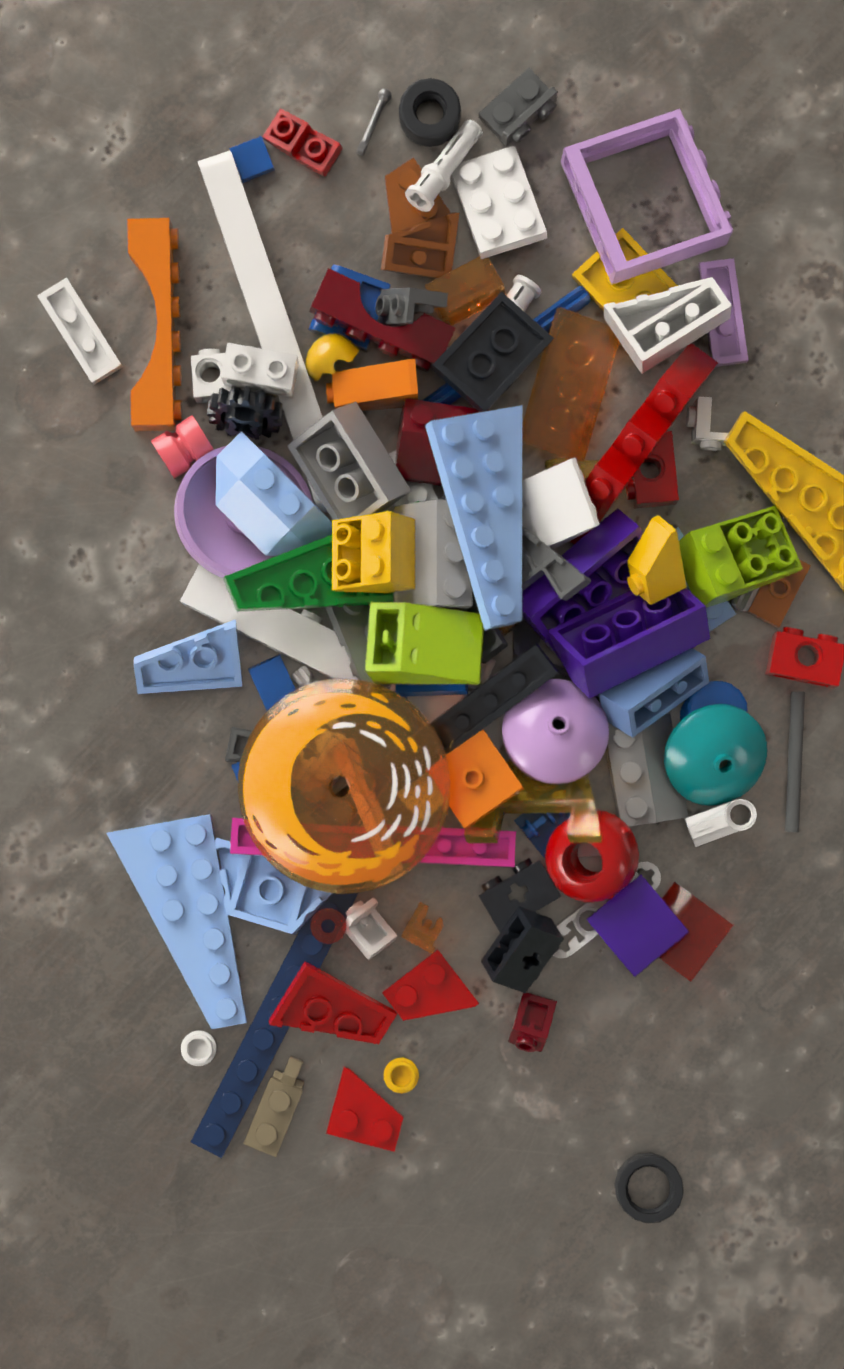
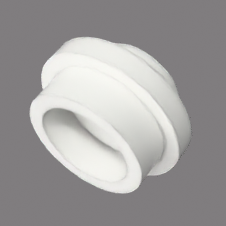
[181,1030,217,1066]

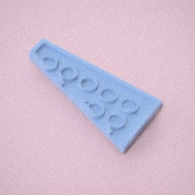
[106,814,247,1029]

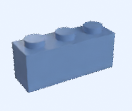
[599,648,709,738]

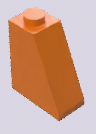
[326,359,418,411]

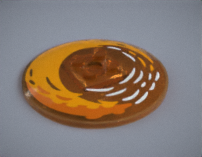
[238,678,451,894]

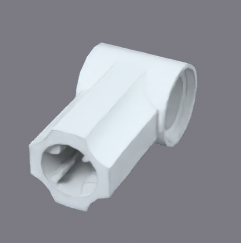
[684,798,757,847]

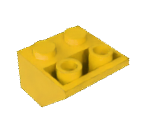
[332,511,415,593]

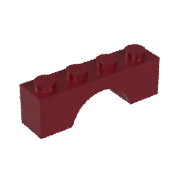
[309,268,456,372]

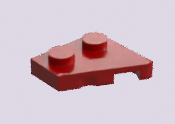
[382,949,479,1021]
[326,1066,404,1152]

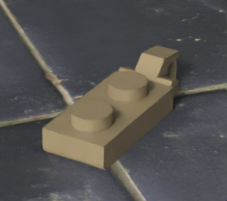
[243,1056,305,1157]

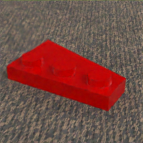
[268,961,397,1044]

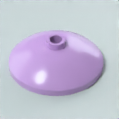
[502,679,609,784]

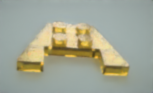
[464,759,602,843]

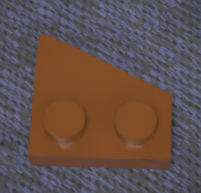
[385,157,451,233]
[381,212,460,280]

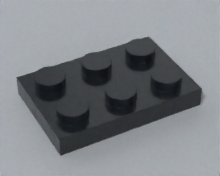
[431,292,554,412]

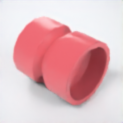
[151,415,214,479]

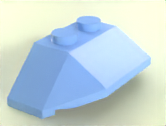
[216,431,332,556]

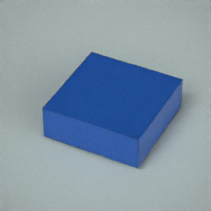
[229,136,275,183]

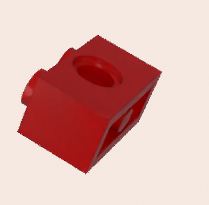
[626,431,679,509]
[765,627,844,689]

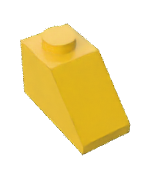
[627,515,687,605]

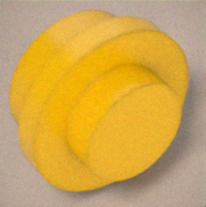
[384,1057,419,1093]

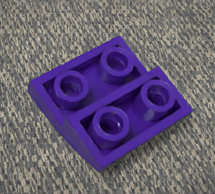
[586,874,690,977]

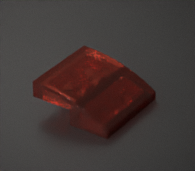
[659,882,733,982]

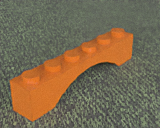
[127,218,183,432]

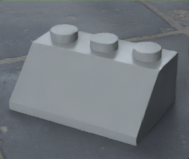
[287,402,411,520]
[393,499,472,612]
[605,714,688,827]

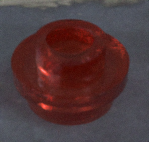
[311,908,346,944]

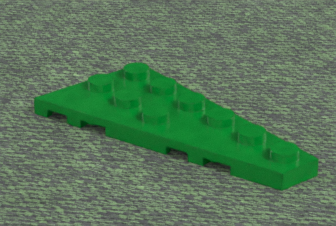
[223,501,419,612]

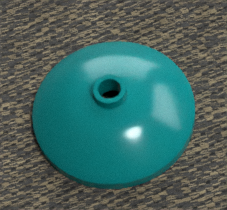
[664,704,768,806]

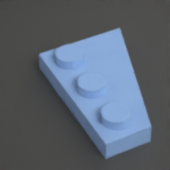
[133,619,243,694]

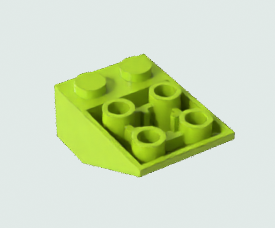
[679,506,803,608]
[365,602,484,684]

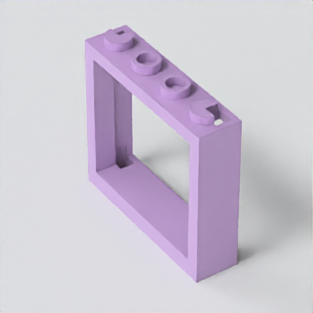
[561,109,733,284]

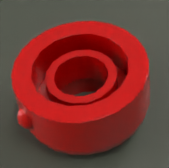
[545,809,639,903]

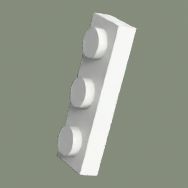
[37,277,123,385]

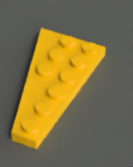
[724,411,844,591]

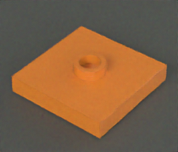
[425,729,525,829]

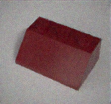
[395,398,489,486]

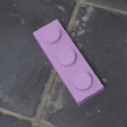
[698,258,748,367]

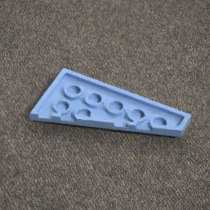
[425,405,522,630]

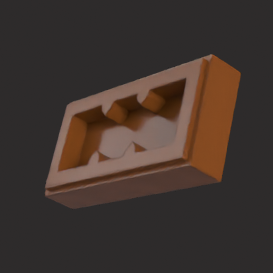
[747,560,811,628]

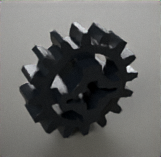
[207,385,284,440]

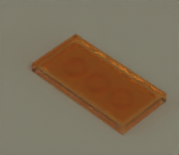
[522,307,620,463]

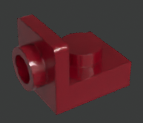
[508,992,557,1052]

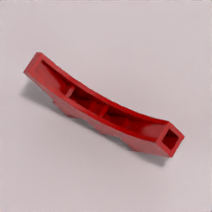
[570,343,718,544]

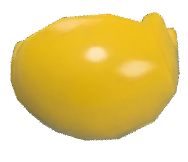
[306,333,359,382]

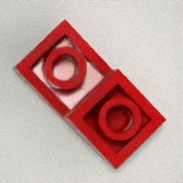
[262,108,343,177]

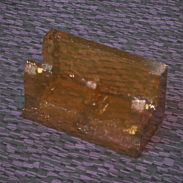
[425,256,506,326]
[401,901,443,954]

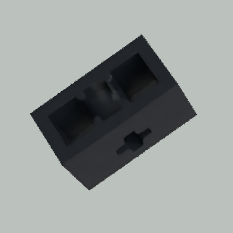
[478,857,561,932]
[481,906,564,994]

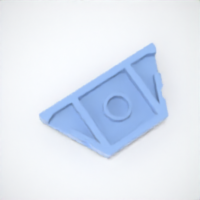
[215,838,340,935]

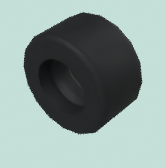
[399,78,461,147]

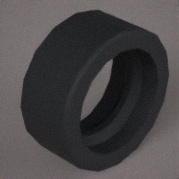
[614,1153,684,1223]

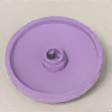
[174,446,313,578]

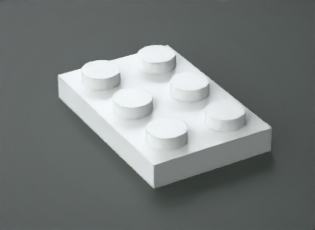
[451,145,547,259]

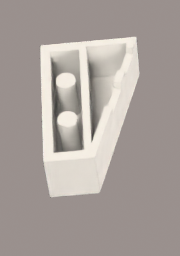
[604,277,732,374]

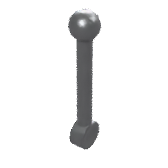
[356,89,392,156]

